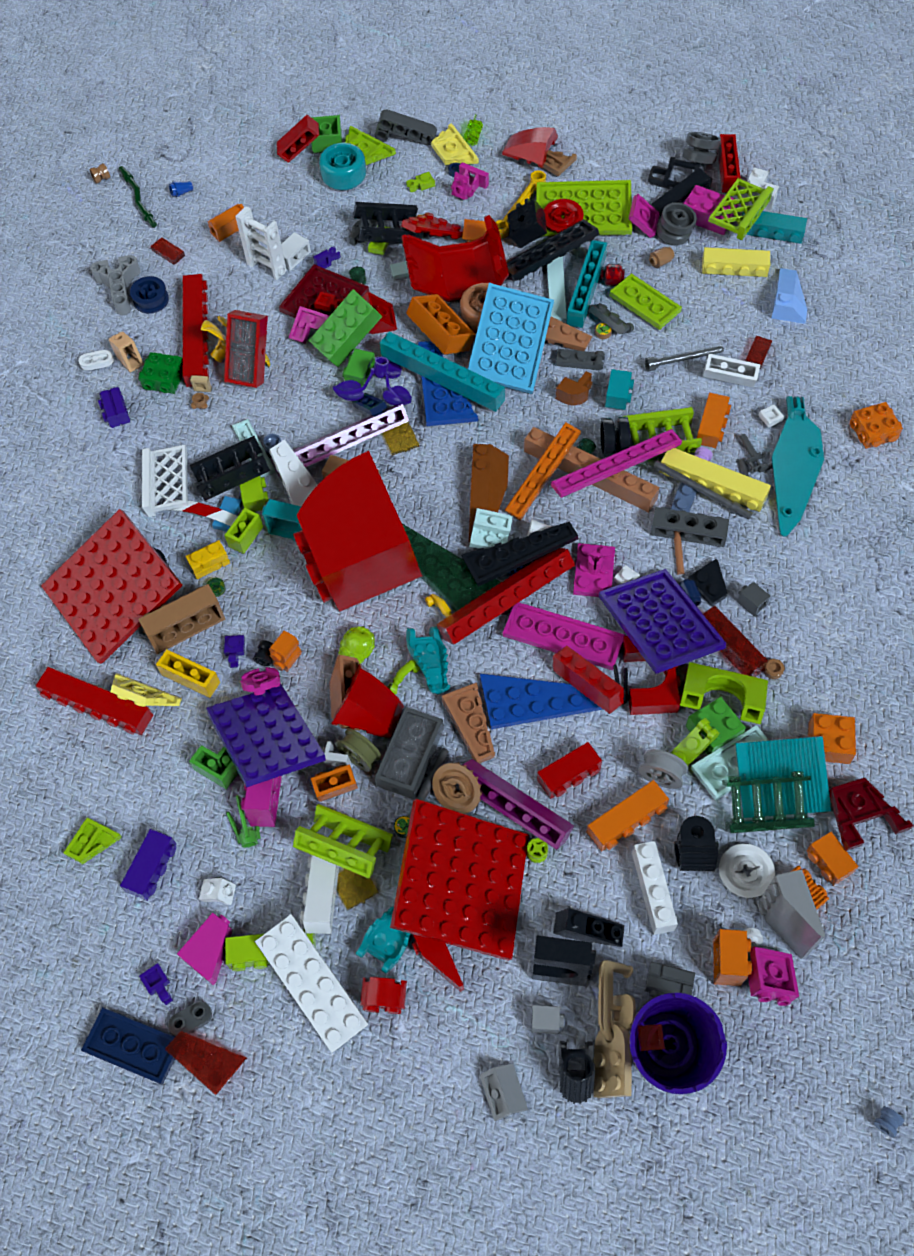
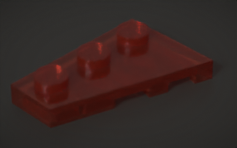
[165,1031,247,1096]

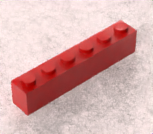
[36,667,153,736]

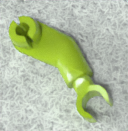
[387,660,420,695]

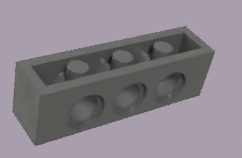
[650,507,729,548]

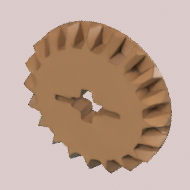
[432,762,482,814]

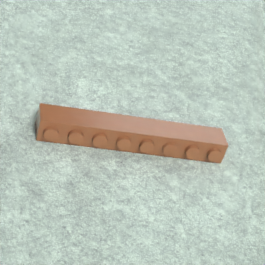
[524,427,660,513]

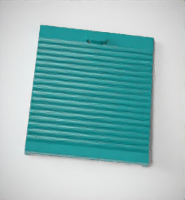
[735,736,831,818]

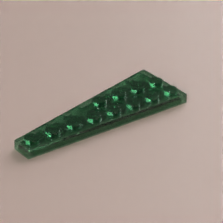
[402,524,501,612]

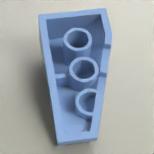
[771,268,807,324]

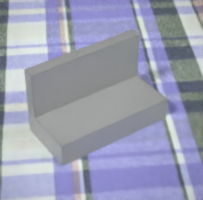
[480,1064,528,1121]

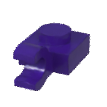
[313,246,341,268]
[224,635,245,668]
[139,963,173,1005]

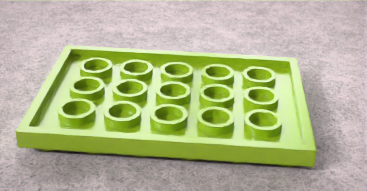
[536,180,632,236]

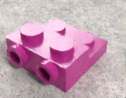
[748,946,799,1006]

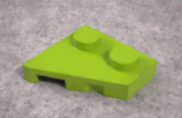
[63,818,122,864]

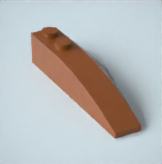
[469,444,509,543]

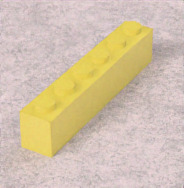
[659,448,771,512]

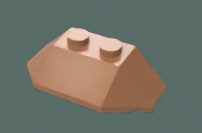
[329,655,361,731]

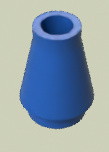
[169,181,193,197]

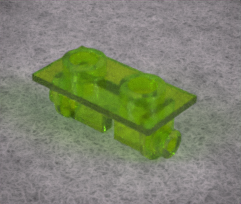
[463,114,483,146]

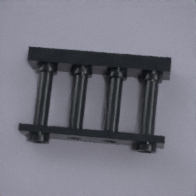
[353,202,424,243]
[190,436,270,501]

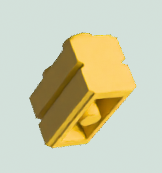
[185,540,230,579]

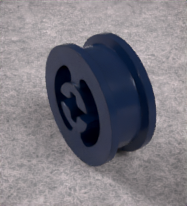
[130,276,169,314]

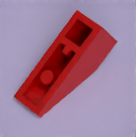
[412,935,464,992]

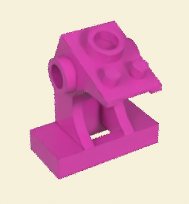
[451,162,489,200]

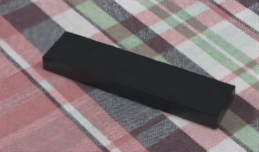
[651,168,710,216]

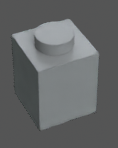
[531,1005,564,1034]

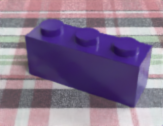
[120,829,177,901]

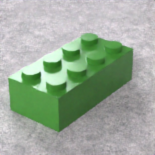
[308,289,383,367]

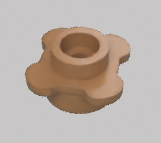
[191,393,209,409]

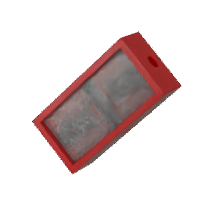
[224,310,268,388]

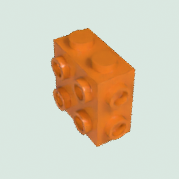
[850,402,903,449]

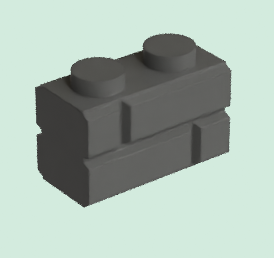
[644,961,695,998]

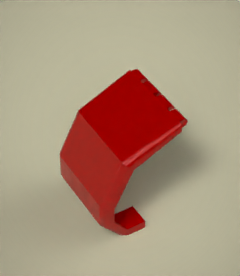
[401,215,509,302]

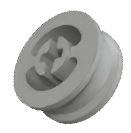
[638,749,688,789]

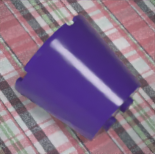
[629,993,727,1094]

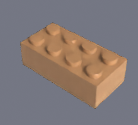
[138,584,226,654]

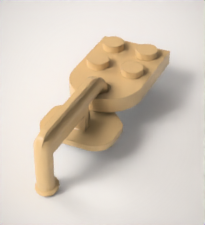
[593,960,636,1098]

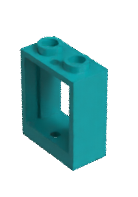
[262,499,302,540]

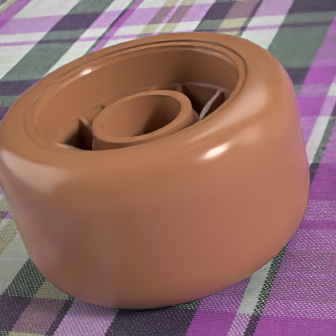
[460,283,489,333]

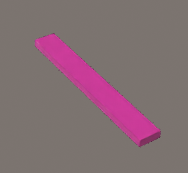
[551,429,682,498]

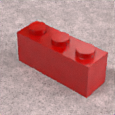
[277,115,319,163]
[537,742,602,799]

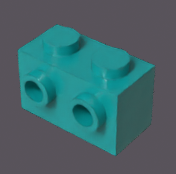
[605,369,634,410]

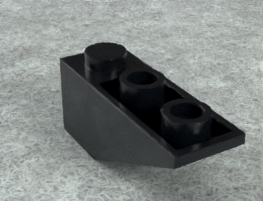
[553,908,625,947]

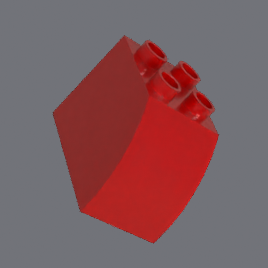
[293,451,422,612]

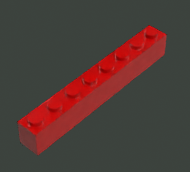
[183,274,209,387]
[436,548,575,645]

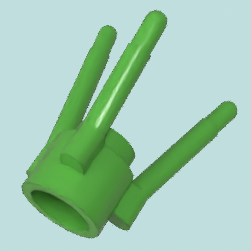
[226,795,261,848]

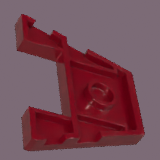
[829,777,914,851]

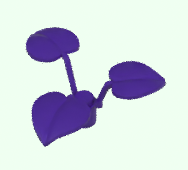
[333,357,412,406]

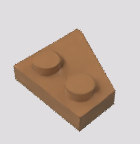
[535,150,577,176]

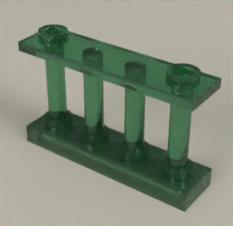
[722,771,815,833]

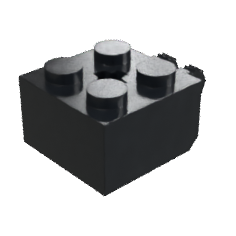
[507,198,547,248]

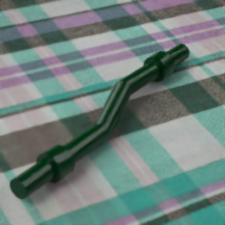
[119,166,157,228]

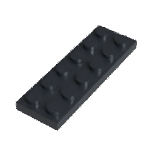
[507,219,600,281]

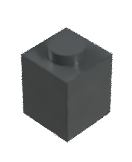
[737,581,770,616]

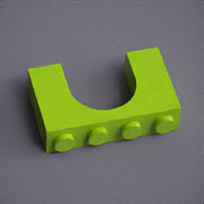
[680,662,768,725]

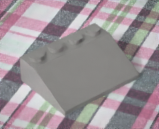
[758,870,825,959]

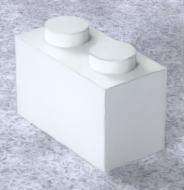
[281,232,311,271]

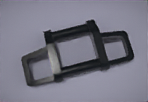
[648,157,713,190]

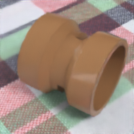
[89,163,111,184]

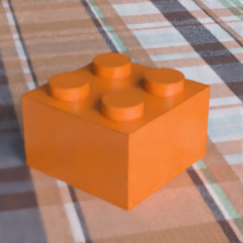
[808,713,856,764]
[713,929,752,986]

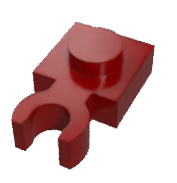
[314,292,344,312]

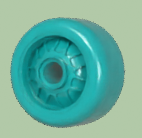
[319,143,366,190]

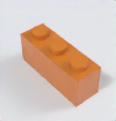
[697,392,731,448]

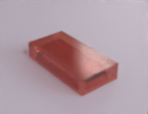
[151,237,185,265]
[745,336,772,369]

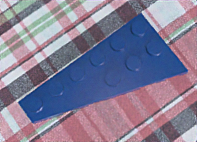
[418,341,478,426]
[480,674,603,729]

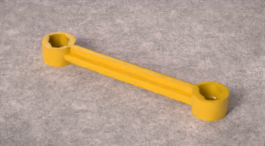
[496,170,546,238]

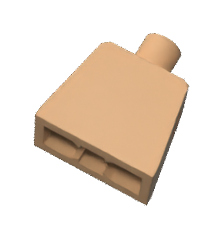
[109,332,144,373]

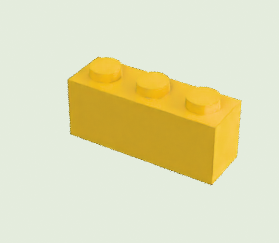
[156,649,220,698]

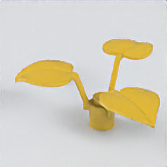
[201,315,270,368]

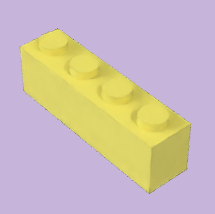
[702,247,770,277]

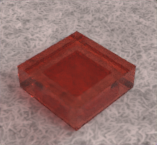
[637,1024,665,1051]

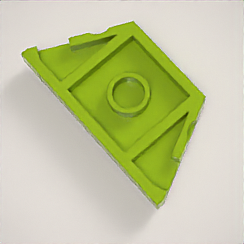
[345,126,396,165]

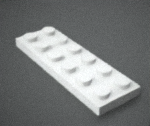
[255,914,369,1053]

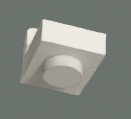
[322,741,351,770]
[199,878,236,905]

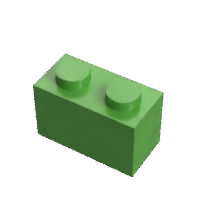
[342,349,375,387]

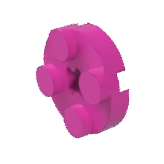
[240,667,281,695]

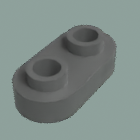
[168,1002,213,1037]

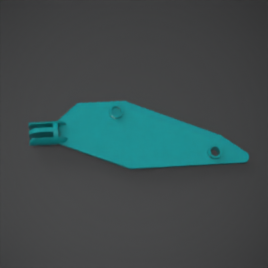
[772,396,824,537]

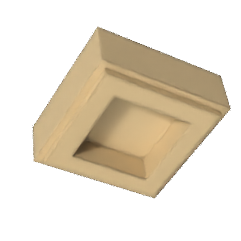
[190,375,212,392]

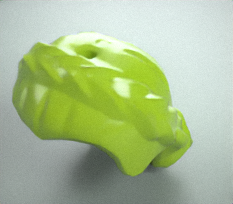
[338,626,375,664]

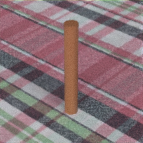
[674,531,685,575]

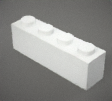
[632,841,678,935]
[300,855,339,934]

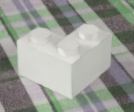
[742,168,779,211]

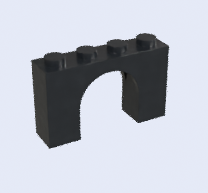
[532,935,596,986]

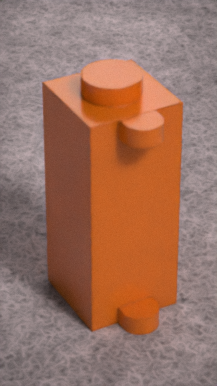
[207,204,244,242]

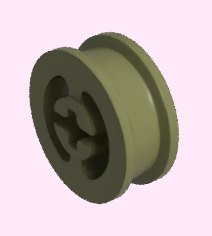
[335,728,381,772]

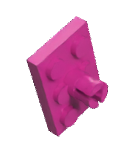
[573,543,615,597]

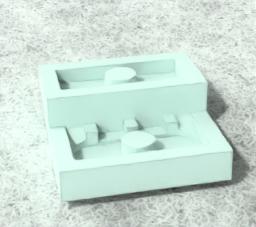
[469,508,513,549]

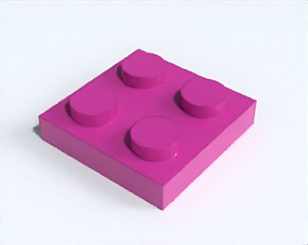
[629,194,660,238]

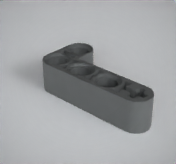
[375,109,437,145]

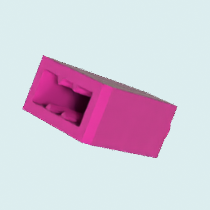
[177,913,232,985]

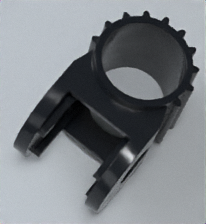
[674,816,719,871]
[559,1041,595,1105]

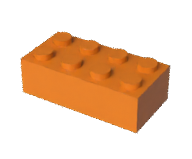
[406,294,476,355]

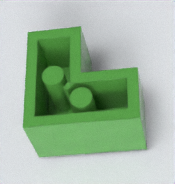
[189,745,238,790]

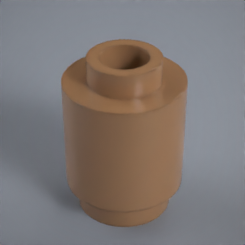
[649,247,674,268]

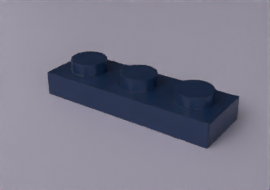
[351,393,387,416]

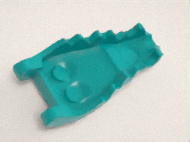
[406,626,450,694]
[356,906,411,974]

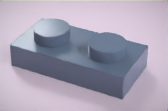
[671,482,697,512]

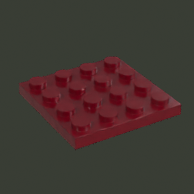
[279,264,369,318]

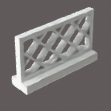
[142,445,188,517]

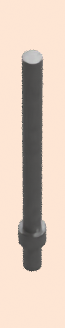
[653,461,753,519]

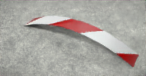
[165,499,238,526]

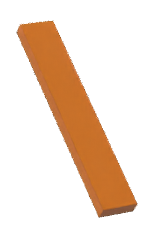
[505,422,581,521]

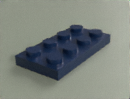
[81,1007,183,1085]

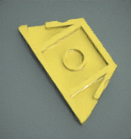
[431,123,479,165]
[110,673,182,707]

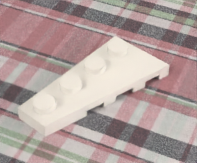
[269,439,318,506]

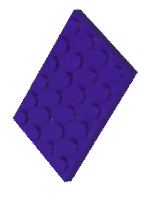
[599,569,726,674]
[206,684,326,788]

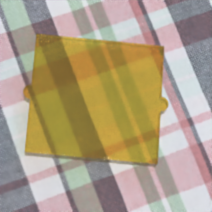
[382,422,419,455]
[337,868,379,910]

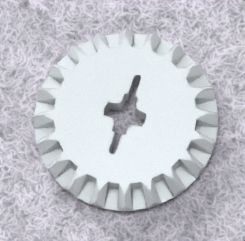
[718,844,775,899]

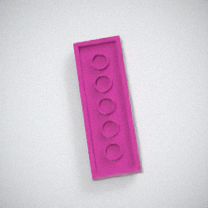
[503,602,625,670]

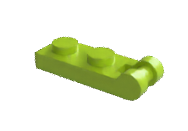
[670,718,720,766]

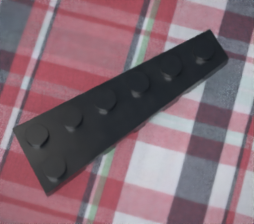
[461,521,579,587]

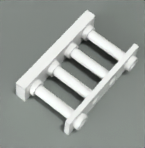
[235,206,287,280]

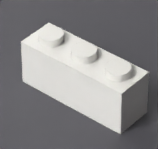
[703,354,760,388]

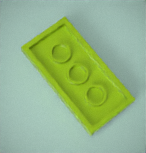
[609,273,682,330]

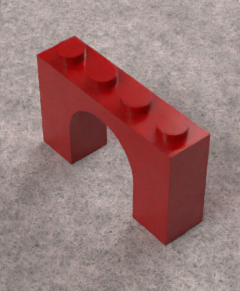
[622,636,682,715]

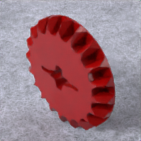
[544,199,584,234]

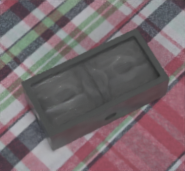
[375,707,444,800]

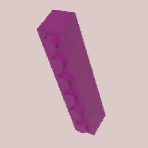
[458,759,574,850]

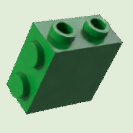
[138,352,183,394]

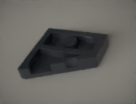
[688,559,728,606]

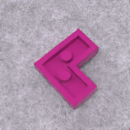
[289,306,329,344]

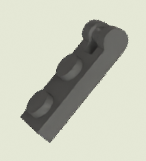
[588,303,634,334]
[556,349,605,370]

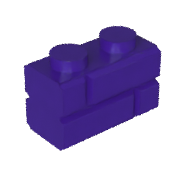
[98,387,130,428]

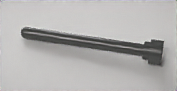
[645,346,724,372]

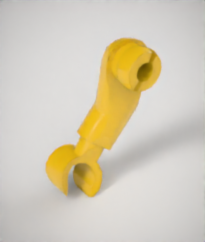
[425,594,452,617]

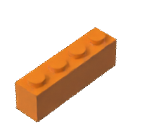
[586,780,669,852]

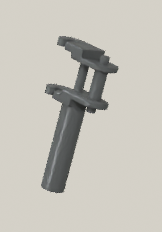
[739,434,773,473]

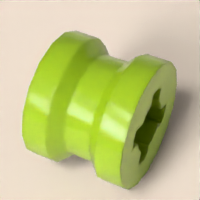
[527,838,548,863]

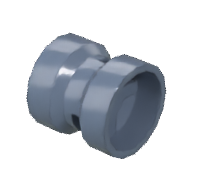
[263,433,281,458]

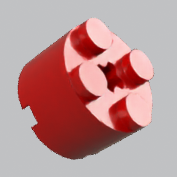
[360,977,407,1015]

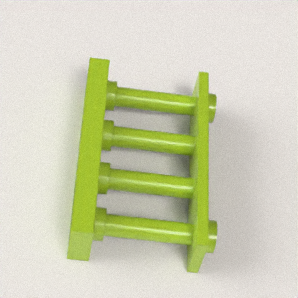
[623,407,702,457]
[293,804,393,879]

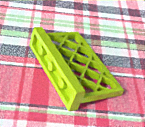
[708,178,774,240]

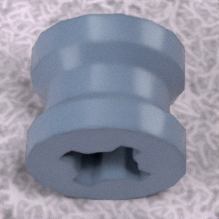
[874,1106,905,1138]

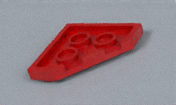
[401,212,463,239]

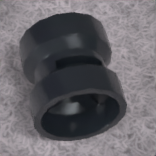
[253,640,273,667]

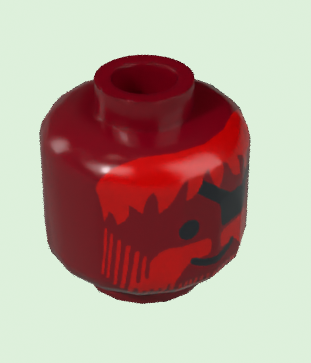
[601,264,625,286]

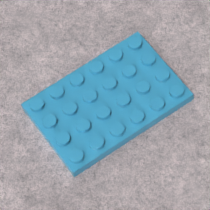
[468,283,554,394]

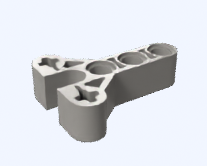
[90,255,141,315]

